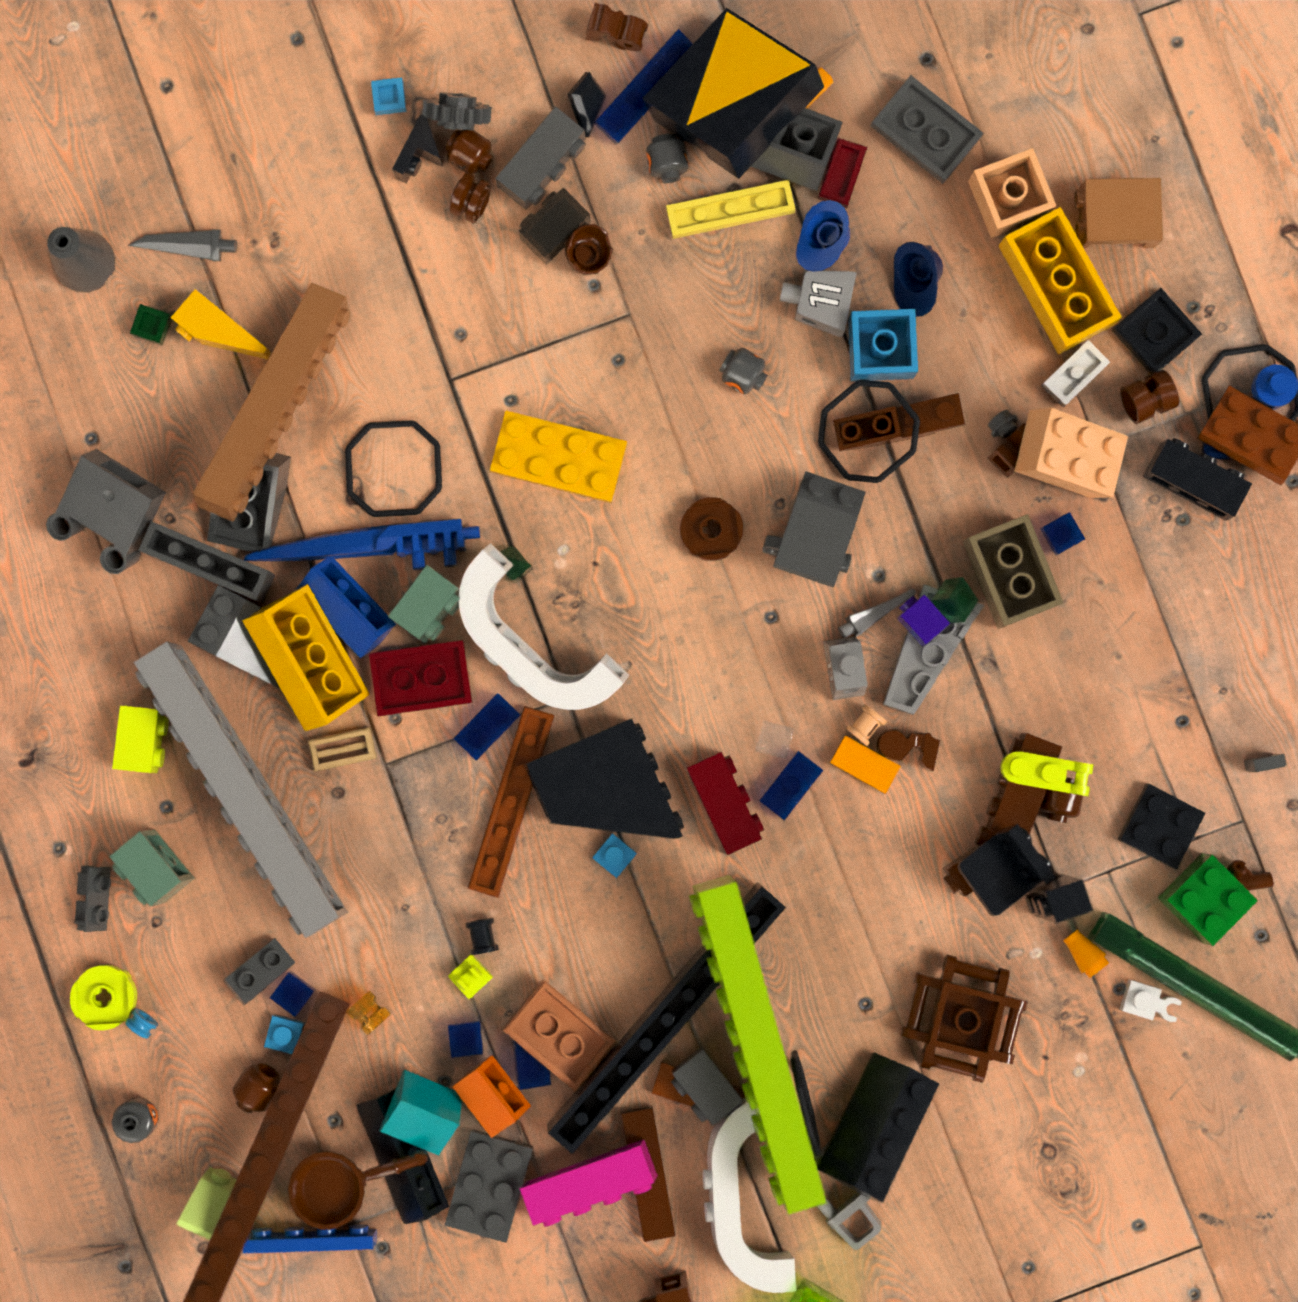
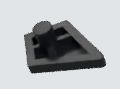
[568,72,606,137]

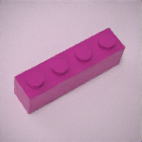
[520,1139,658,1227]

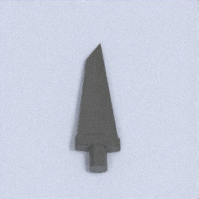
[128,229,237,261]

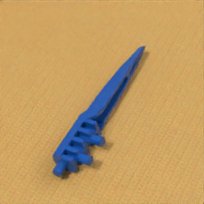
[244,518,480,570]

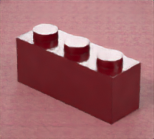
[686,752,764,856]

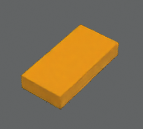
[829,735,901,794]

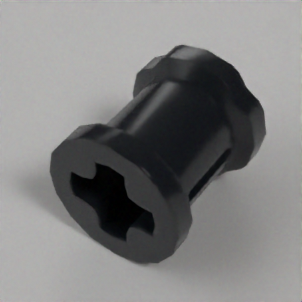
[465,918,499,955]

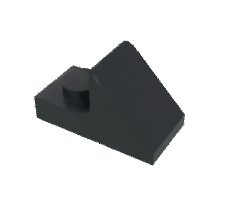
[392,114,443,184]

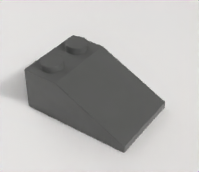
[207,453,291,552]
[773,471,866,588]
[188,585,279,688]

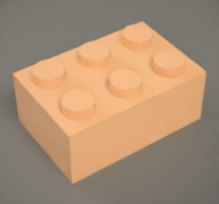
[1014,408,1128,498]

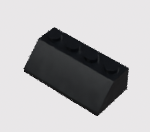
[817,1053,939,1203]

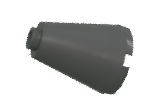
[47,227,116,292]

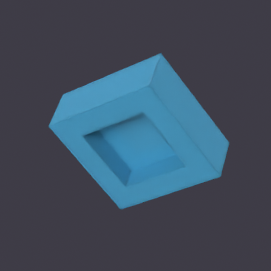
[371,77,407,116]
[592,833,637,878]
[264,1014,305,1054]

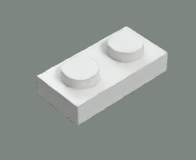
[1041,340,1110,407]

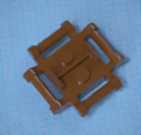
[901,954,1028,1083]

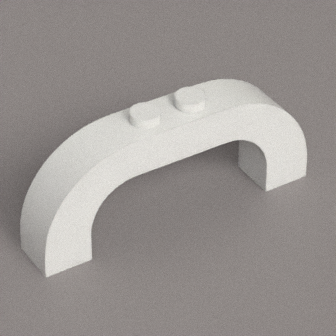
[459,543,629,710]
[702,1098,796,1293]

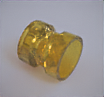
[346,990,391,1036]

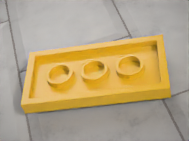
[490,410,627,503]

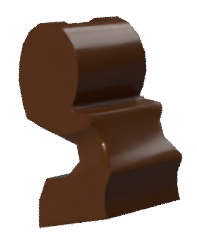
[586,2,648,51]
[987,423,1026,478]
[877,730,940,771]

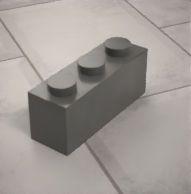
[496,106,586,210]

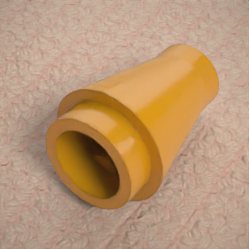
[1063,929,1109,978]

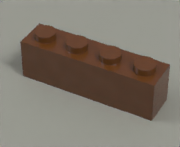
[975,733,1062,847]

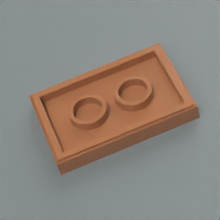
[501,979,616,1092]

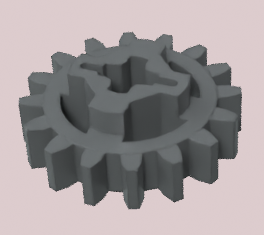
[422,92,492,130]

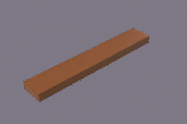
[468,706,555,898]

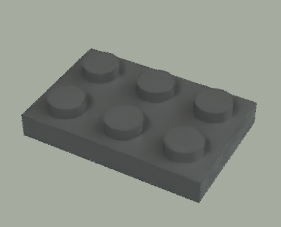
[871,75,984,184]
[445,1129,533,1243]

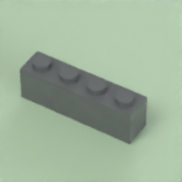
[138,521,276,603]

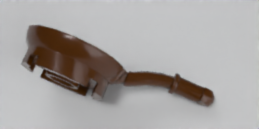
[288,1150,428,1230]

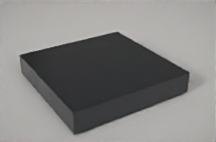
[1112,288,1202,374]

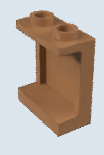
[1074,178,1163,248]

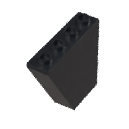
[524,718,684,839]

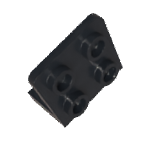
[957,824,1056,916]

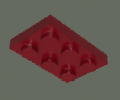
[369,640,473,717]

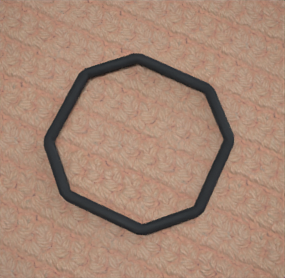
[1201,344,1298,421]
[818,380,920,483]
[345,420,442,517]
[791,1050,820,1156]

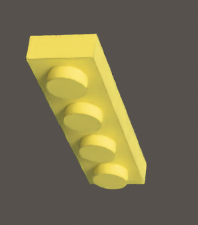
[666,180,795,239]

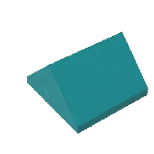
[379,1070,462,1155]

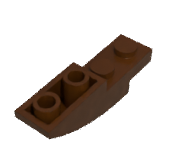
[833,393,966,452]

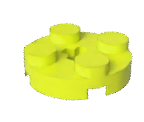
[70,965,137,1030]

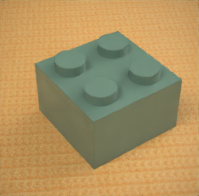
[388,565,460,643]
[109,829,195,907]

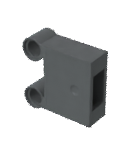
[46,449,166,574]

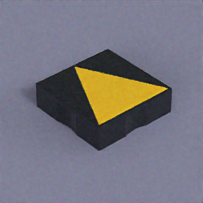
[642,8,824,179]

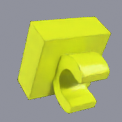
[448,954,493,999]

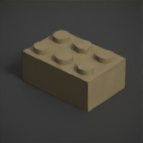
[963,514,1064,629]

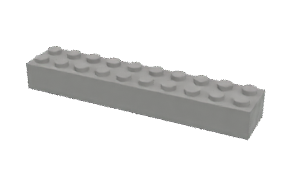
[134,642,348,938]

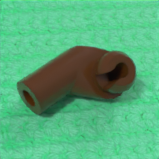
[1227,860,1274,891]

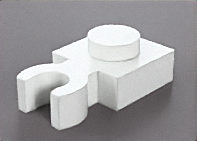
[1119,979,1182,1022]

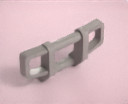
[809,1141,882,1250]

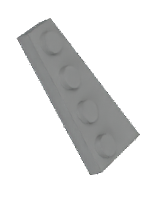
[883,584,984,715]

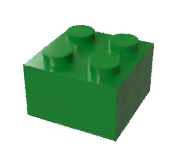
[1158,853,1258,946]

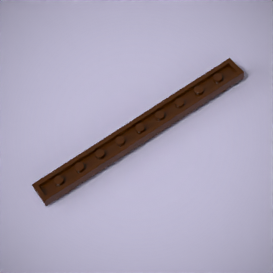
[183,991,350,1302]

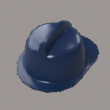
[894,241,943,317]

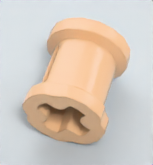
[845,704,887,746]

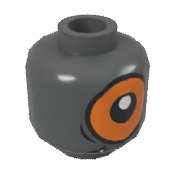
[646,134,689,184]
[719,348,768,395]
[112,1097,159,1143]

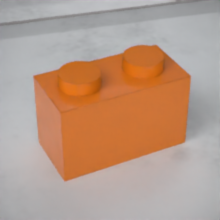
[452,1055,531,1138]

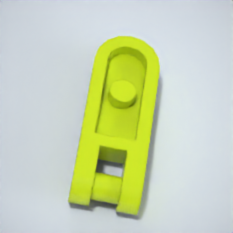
[1000,752,1094,797]

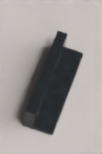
[357,1088,449,1224]

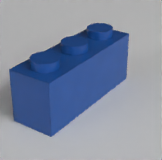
[295,556,396,658]

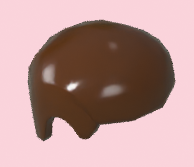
[565,224,613,275]

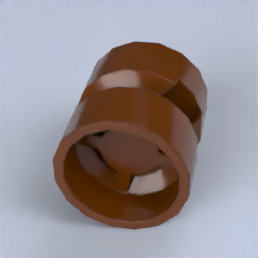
[1120,369,1179,424]

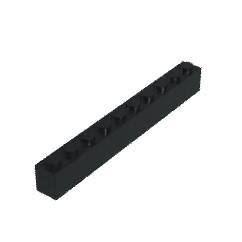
[547,882,786,1154]

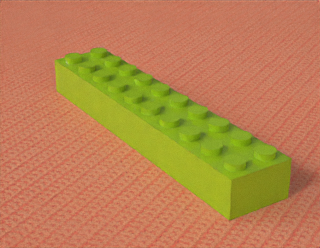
[689,875,827,1215]

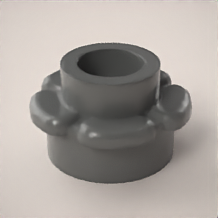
[988,410,1017,439]

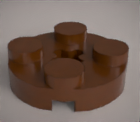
[680,497,743,561]

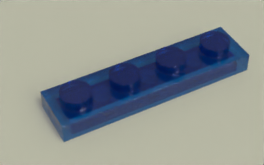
[593,29,693,145]

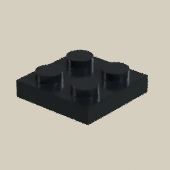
[1117,783,1206,870]

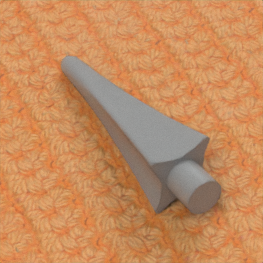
[838,589,916,638]

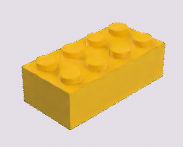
[999,207,1122,355]

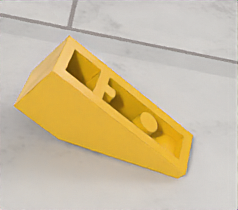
[171,289,272,359]

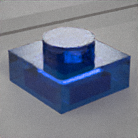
[1040,512,1085,556]
[270,971,316,1017]
[448,1020,484,1058]

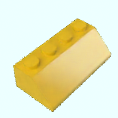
[242,584,370,731]

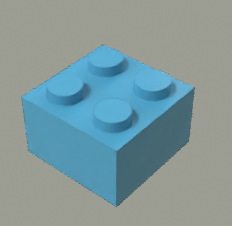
[848,309,918,382]

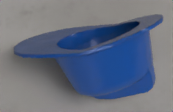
[796,200,850,272]

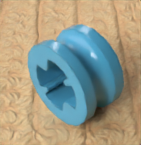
[125,1008,158,1039]

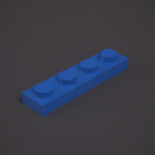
[243,1224,377,1254]

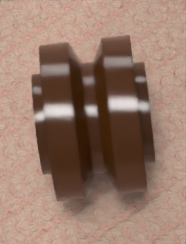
[450,172,491,224]

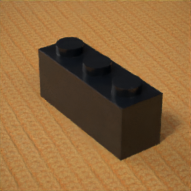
[1143,438,1252,521]
[1025,874,1094,924]

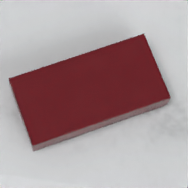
[818,138,867,208]

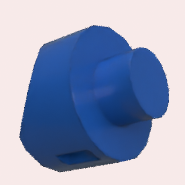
[1251,365,1298,410]

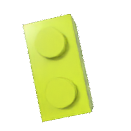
[112,705,169,773]

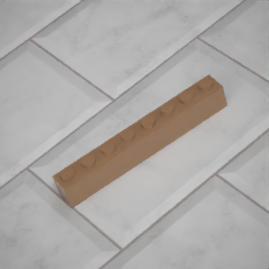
[193,282,350,522]

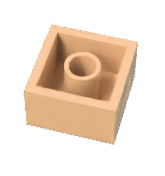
[968,148,1056,239]

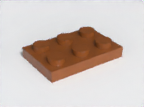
[1197,385,1298,486]

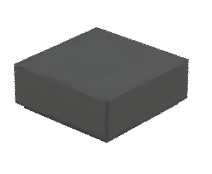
[1244,754,1287,772]

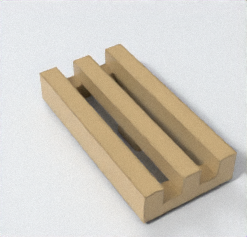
[308,727,378,772]

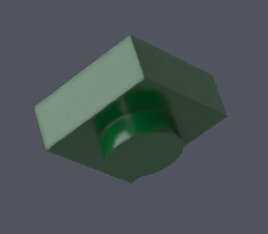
[130,304,172,346]

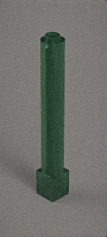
[1087,911,1298,1061]

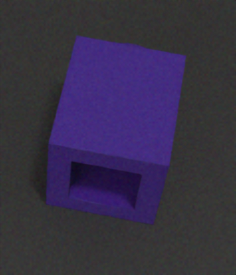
[897,594,950,646]

